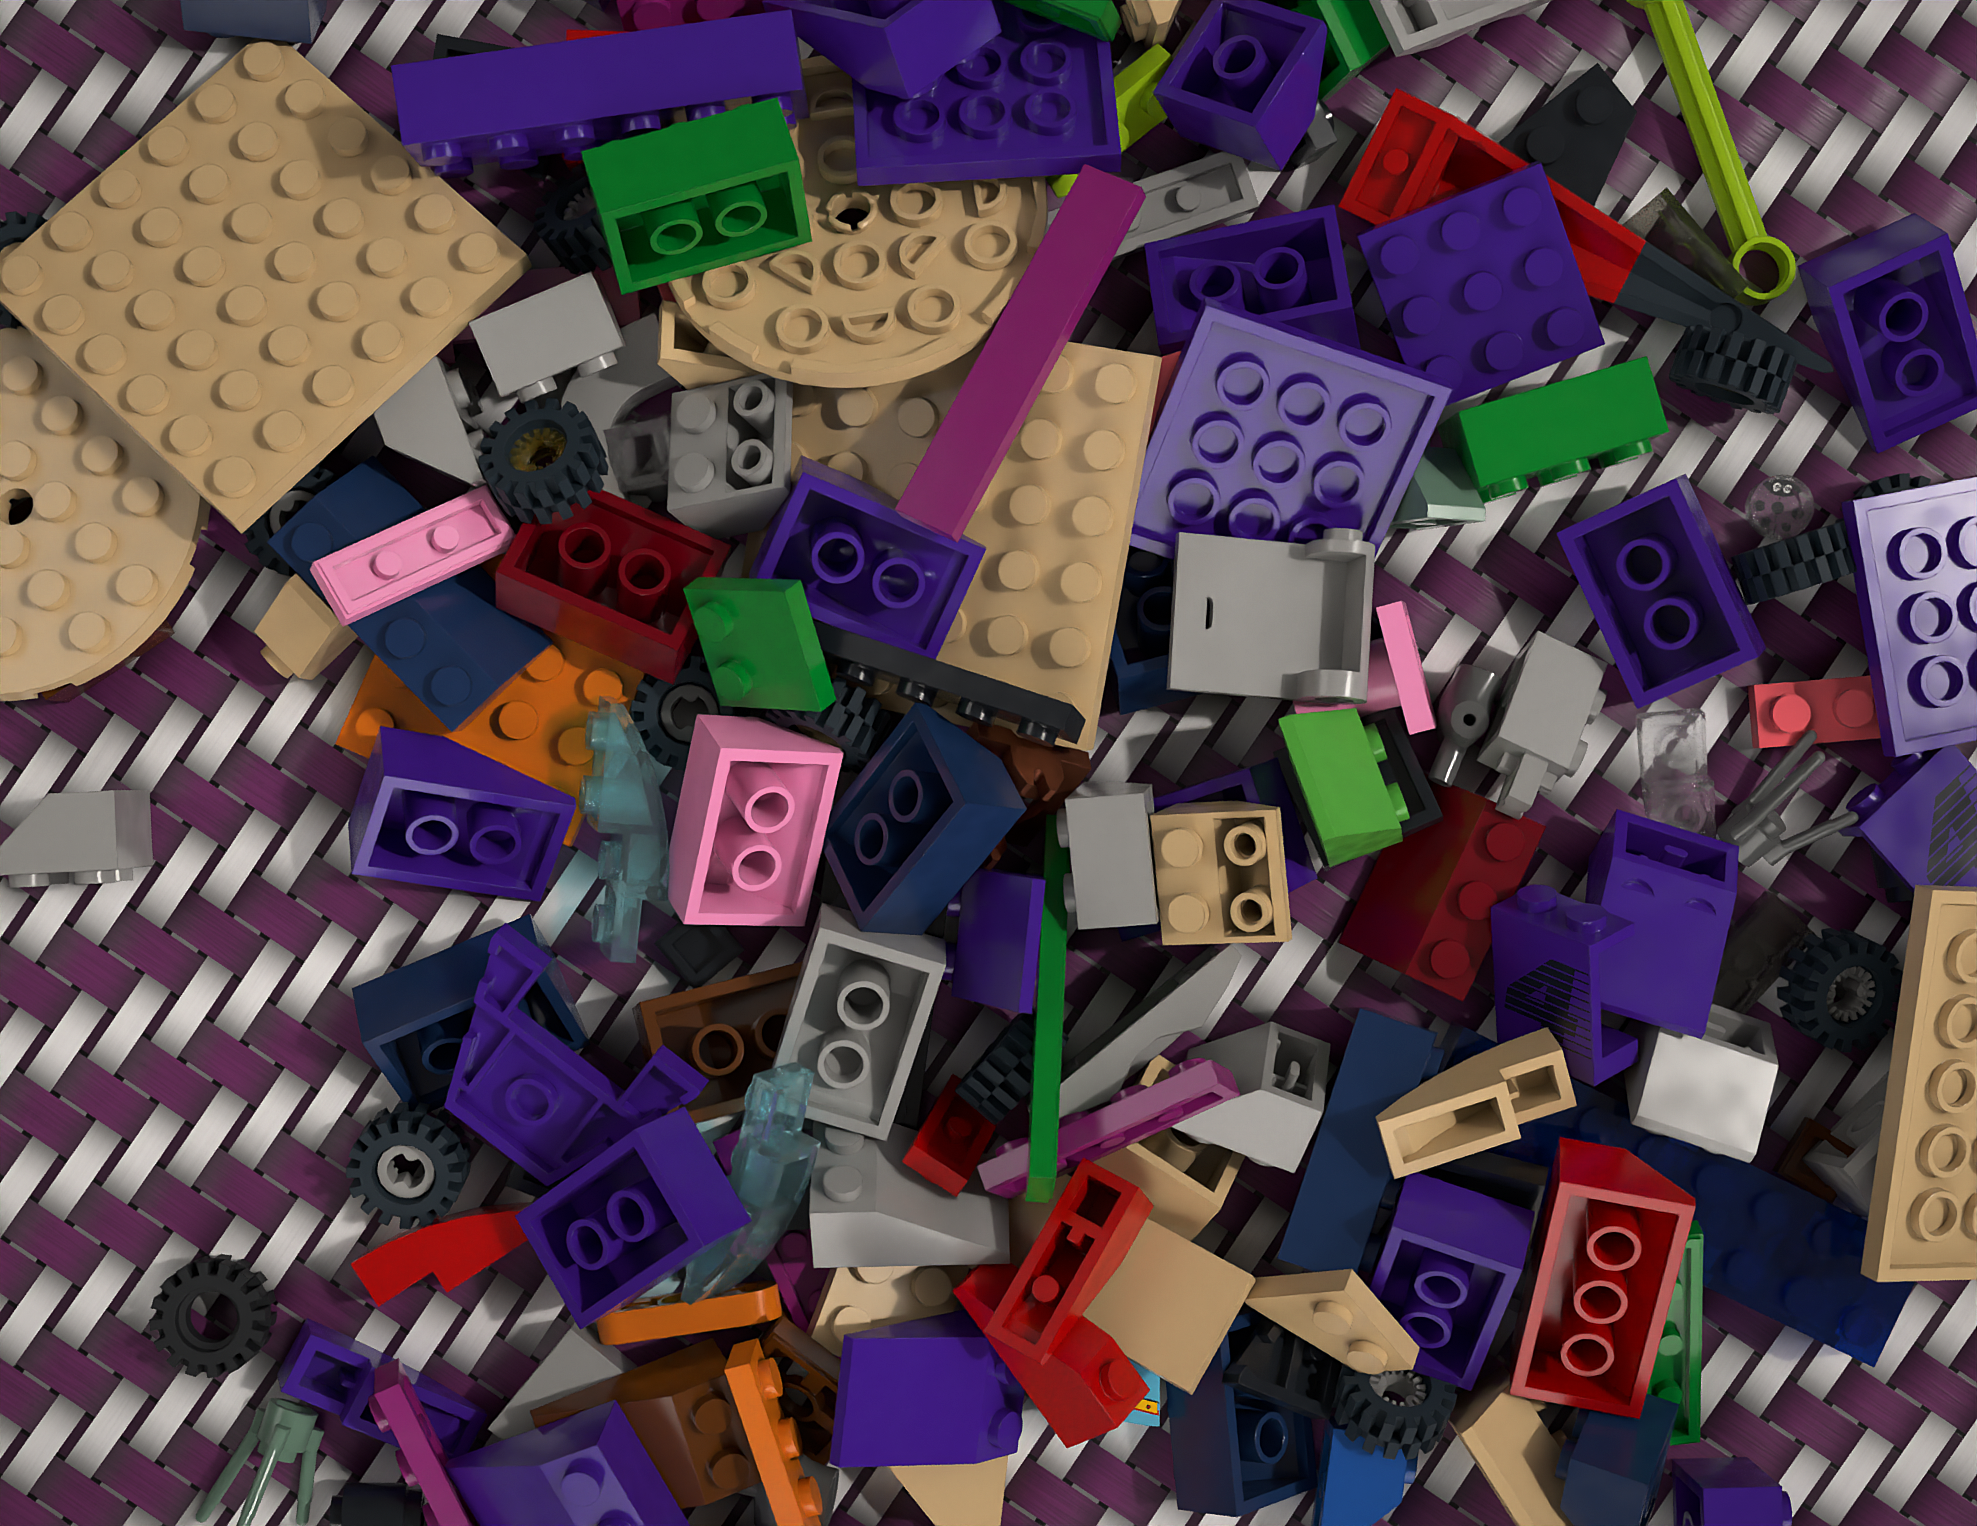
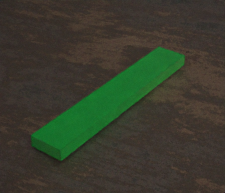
[1025,814,1070,1203]

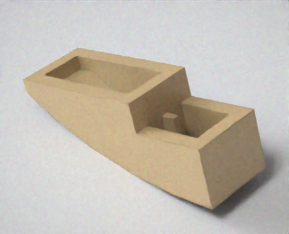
[1375,1027,1577,1179]

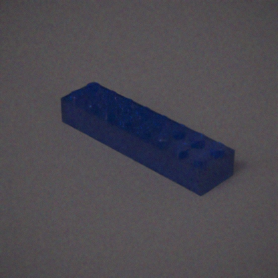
[1437,1021,1916,1367]

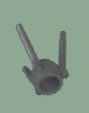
[1717,730,1859,867]

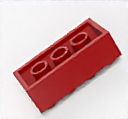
[1509,1137,1696,1419]

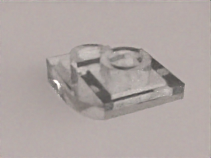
[1636,708,1716,839]

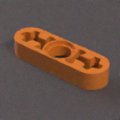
[596,1280,782,1345]

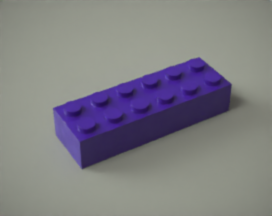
[391,9,809,179]

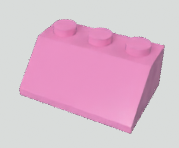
[661,714,844,926]

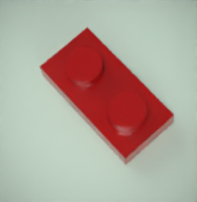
[901,1074,998,1197]

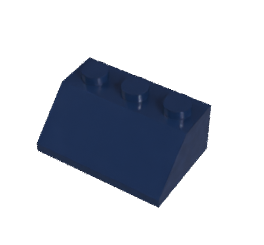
[822,702,1027,936]
[352,914,590,1112]
[1165,1302,1318,1517]

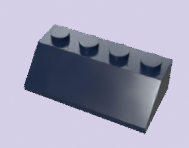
[267,455,554,732]
[1277,1007,1445,1275]

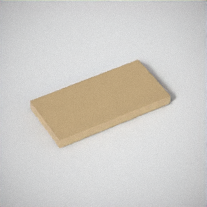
[968,1174,1256,1395]

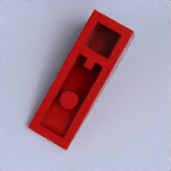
[984,1157,1154,1366]
[952,1262,1150,1448]

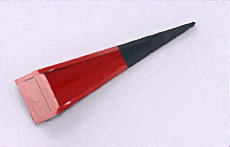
[1338,88,1834,373]

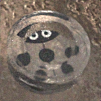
[1745,475,1814,540]

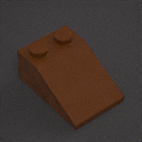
[632,961,803,1124]
[530,1338,762,1509]

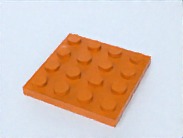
[335,553,648,846]

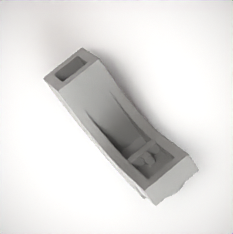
[556,313,680,502]

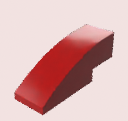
[350,1202,533,1307]

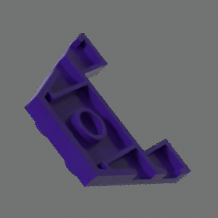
[444,923,709,1186]

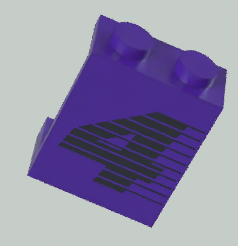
[1838,745,1977,894]
[1491,884,1638,1086]

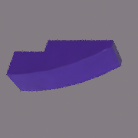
[277,1318,487,1460]

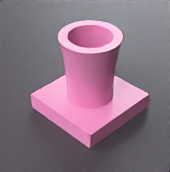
[1293,601,1437,735]

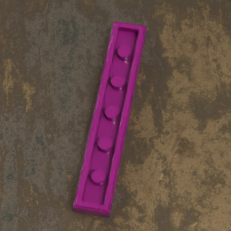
[895,164,1146,543]

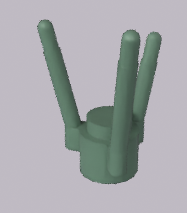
[196,1398,325,1526]

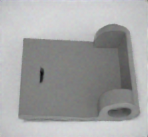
[1167,528,1375,705]

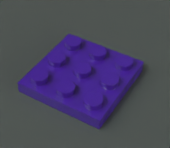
[1356,161,1605,406]

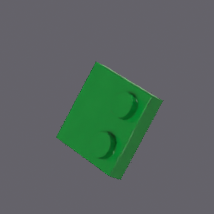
[683,577,837,712]

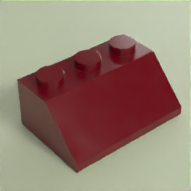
[496,490,732,685]
[1337,773,1546,1002]

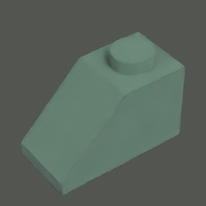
[1389,437,1486,530]

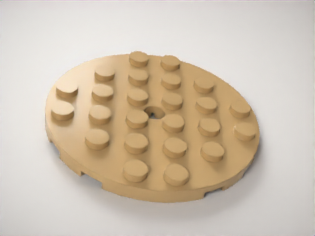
[668,55,1048,388]
[0,326,211,701]

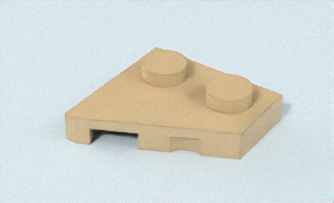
[1244,1269,1420,1375]

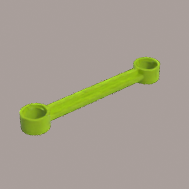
[1626,0,1796,306]

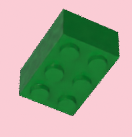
[581,97,812,295]
[1437,356,1669,504]

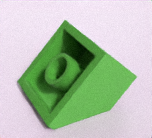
[1278,708,1410,867]

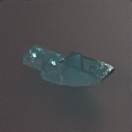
[579,696,669,963]
[681,1062,821,1305]

